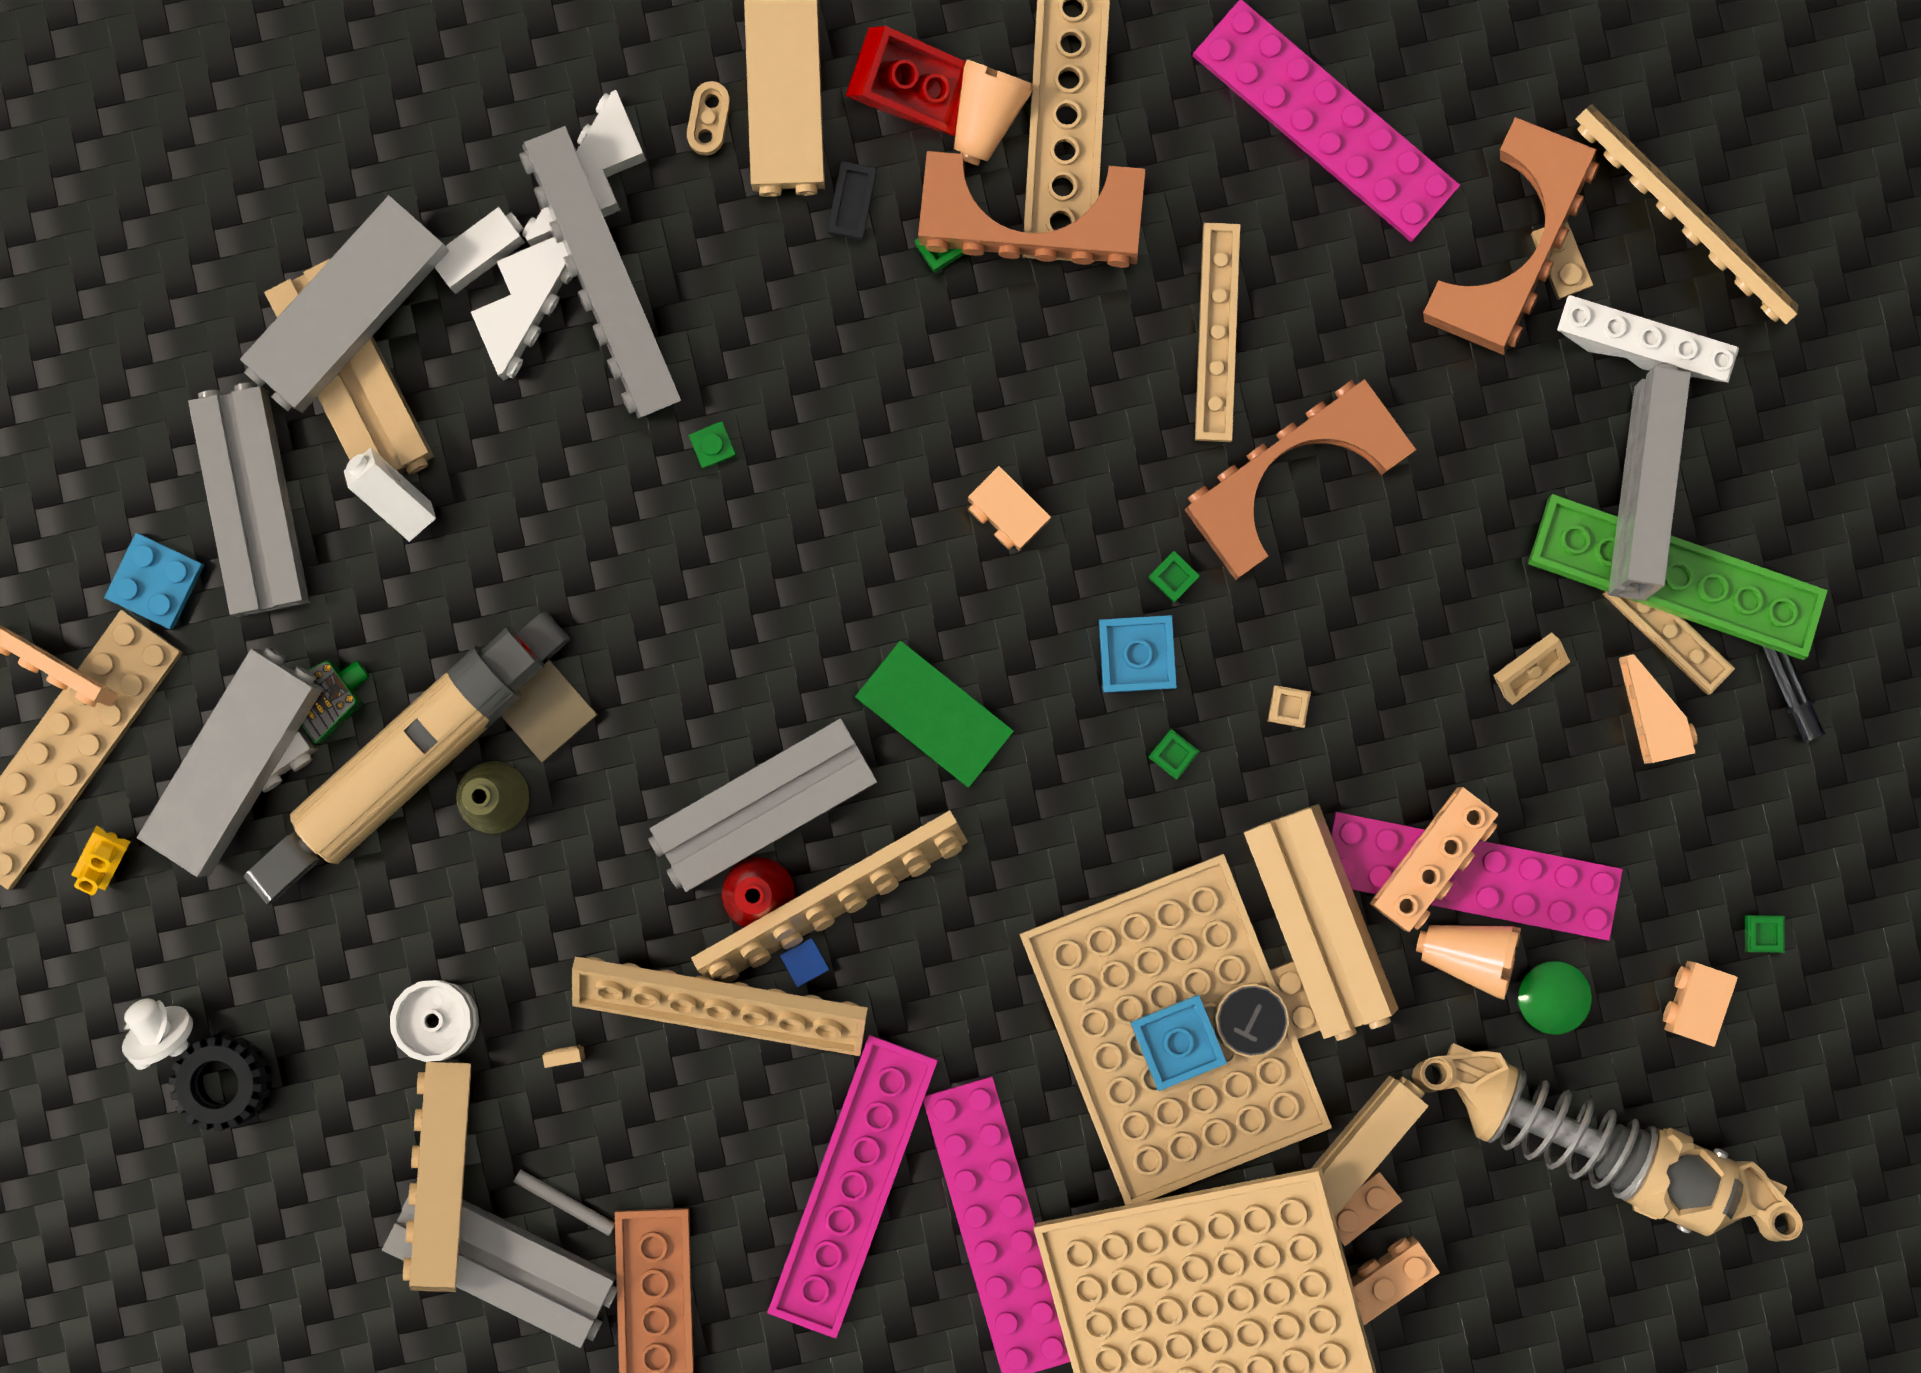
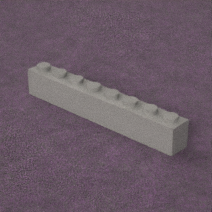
[519,126,681,418]

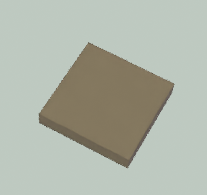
[502,660,598,763]

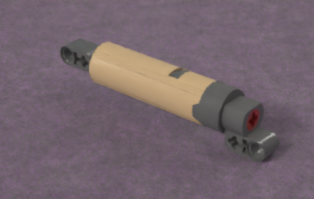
[243,611,570,905]

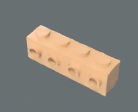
[1369,787,1499,932]
[1351,1236,1440,1325]

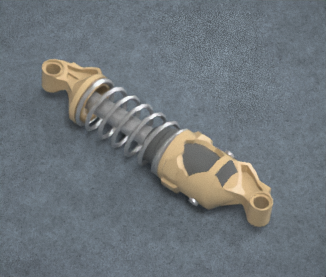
[1412,1043,1803,1242]

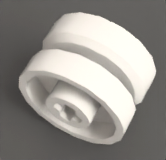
[390,980,479,1062]

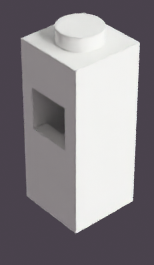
[435,207,525,294]
[344,447,436,542]

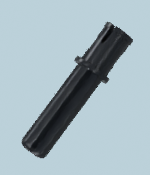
[1762,646,1826,743]

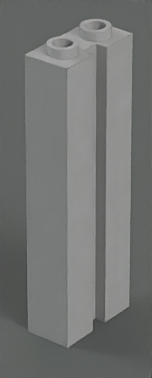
[240,195,449,413]
[1608,364,1691,601]
[188,382,310,617]
[137,647,324,877]
[648,718,878,892]
[382,1182,618,1348]

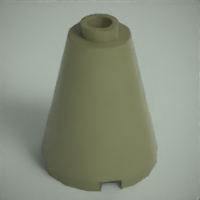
[456,761,529,834]

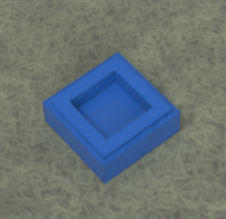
[780,937,830,987]

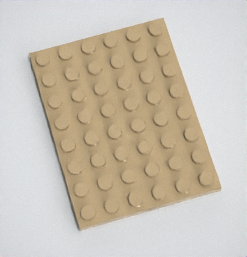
[1019,854,1332,1205]
[1033,1167,1376,1373]

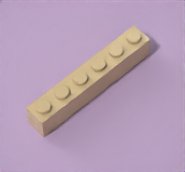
[403,1062,471,1292]

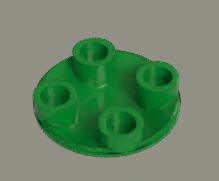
[1517,961,1592,1035]

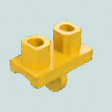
[71,826,131,895]

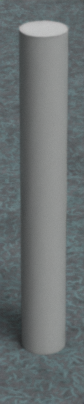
[513,1170,615,1236]

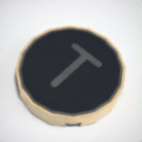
[1215,983,1289,1058]

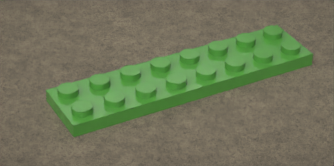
[1528,494,1828,660]

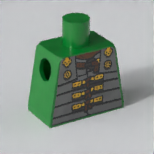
[302,660,370,744]

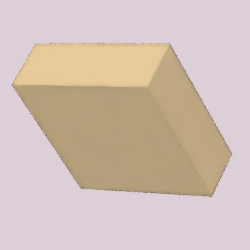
[1267,685,1311,728]
[542,1045,585,1068]

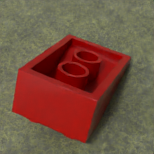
[845,26,966,136]

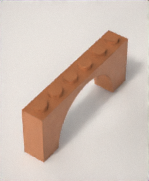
[1423,117,1600,355]
[918,151,1145,268]
[1185,379,1416,580]

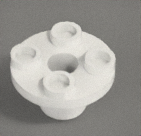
[122,998,193,1070]

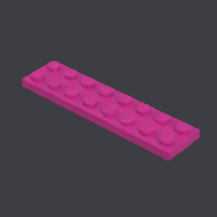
[1193,0,1460,242]
[1330,812,1623,941]
[767,1034,938,1339]
[923,1076,1070,1373]

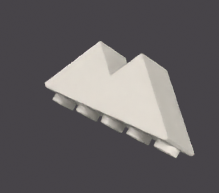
[522,90,646,246]
[471,237,572,380]
[1557,295,1739,383]

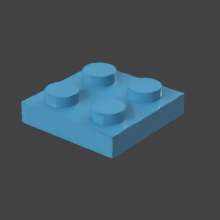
[104,533,204,630]
[1099,615,1177,693]
[1130,994,1227,1091]

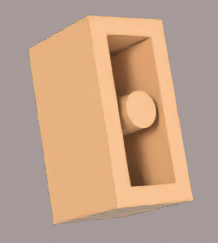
[968,466,1051,551]
[1663,961,1738,1047]

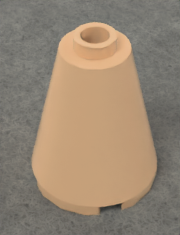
[954,60,1034,166]
[1416,925,1521,1000]

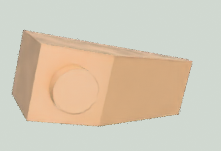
[1619,654,1697,764]

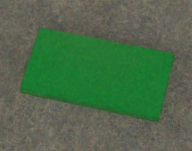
[855,640,1014,788]

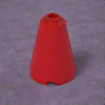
[722,857,795,927]

